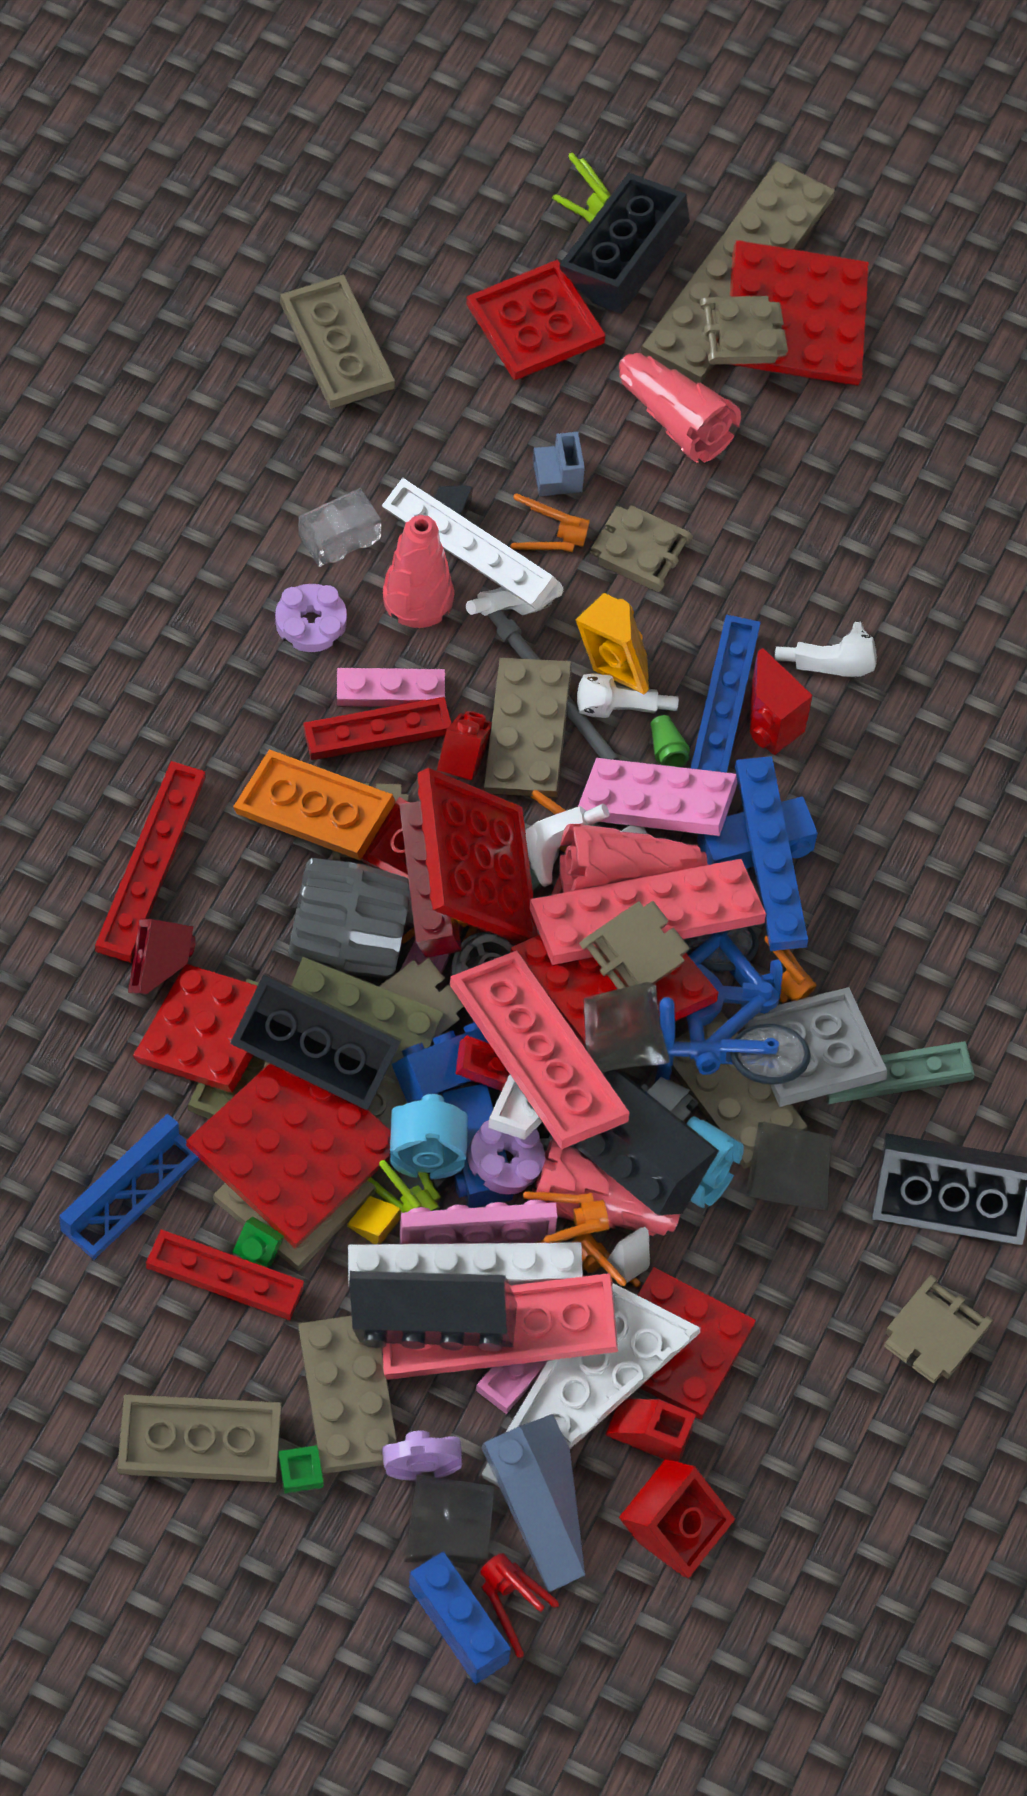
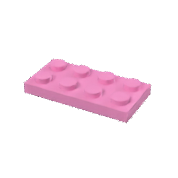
[578,758,737,836]
[400,1200,557,1244]

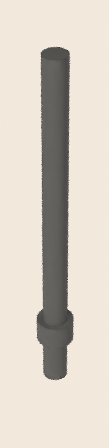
[487,610,619,760]

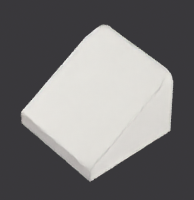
[607,1227,650,1283]

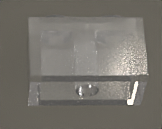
[298,488,381,567]

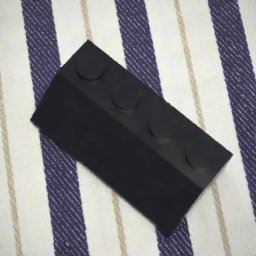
[559,172,690,314]
[230,973,402,1110]
[573,1063,719,1215]
[872,1133,1027,1245]
[349,1271,517,1351]

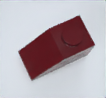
[128,919,196,994]

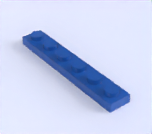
[690,615,761,773]
[735,756,808,951]

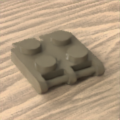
[700,296,788,364]
[590,505,693,592]
[579,901,690,1004]
[379,958,464,1038]
[884,1275,994,1383]

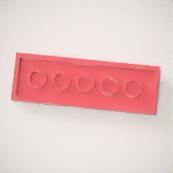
[530,859,766,965]
[450,951,630,1149]
[382,1273,618,1380]

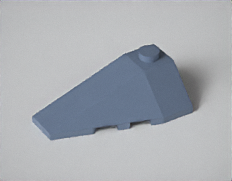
[481,1414,585,1592]

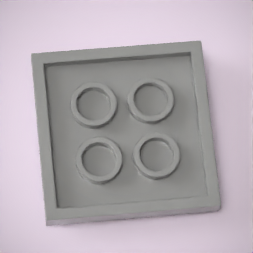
[745,987,887,1107]

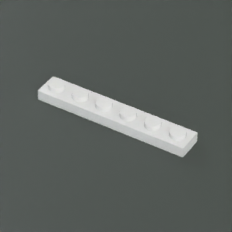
[382,478,558,610]
[348,1243,582,1287]

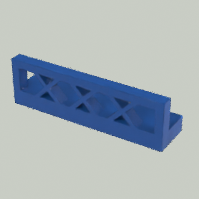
[59,1113,200,1260]

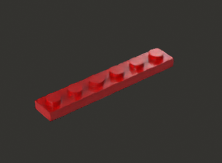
[95,761,206,963]

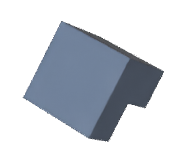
[533,432,585,497]

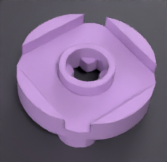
[275,584,347,652]
[467,1120,545,1194]
[382,1431,462,1480]

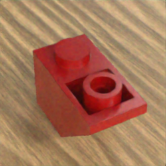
[437,711,492,780]
[606,1399,696,1462]

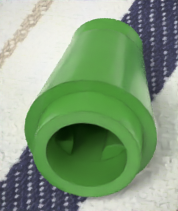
[650,715,690,767]

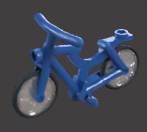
[655,926,811,1085]

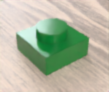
[233,1216,284,1268]
[278,1445,324,1494]

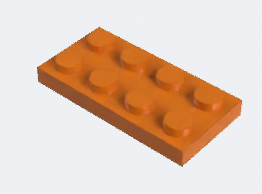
[233,749,396,860]

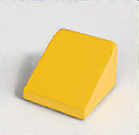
[347,1196,401,1245]

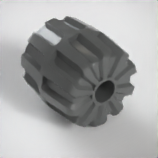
[288,858,410,979]

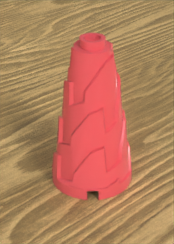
[619,353,741,463]
[383,515,454,628]
[560,824,707,893]
[529,1137,680,1236]

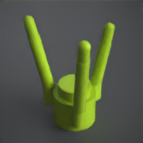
[553,153,611,223]
[368,1160,441,1213]

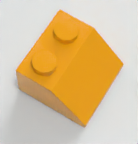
[575,593,649,694]

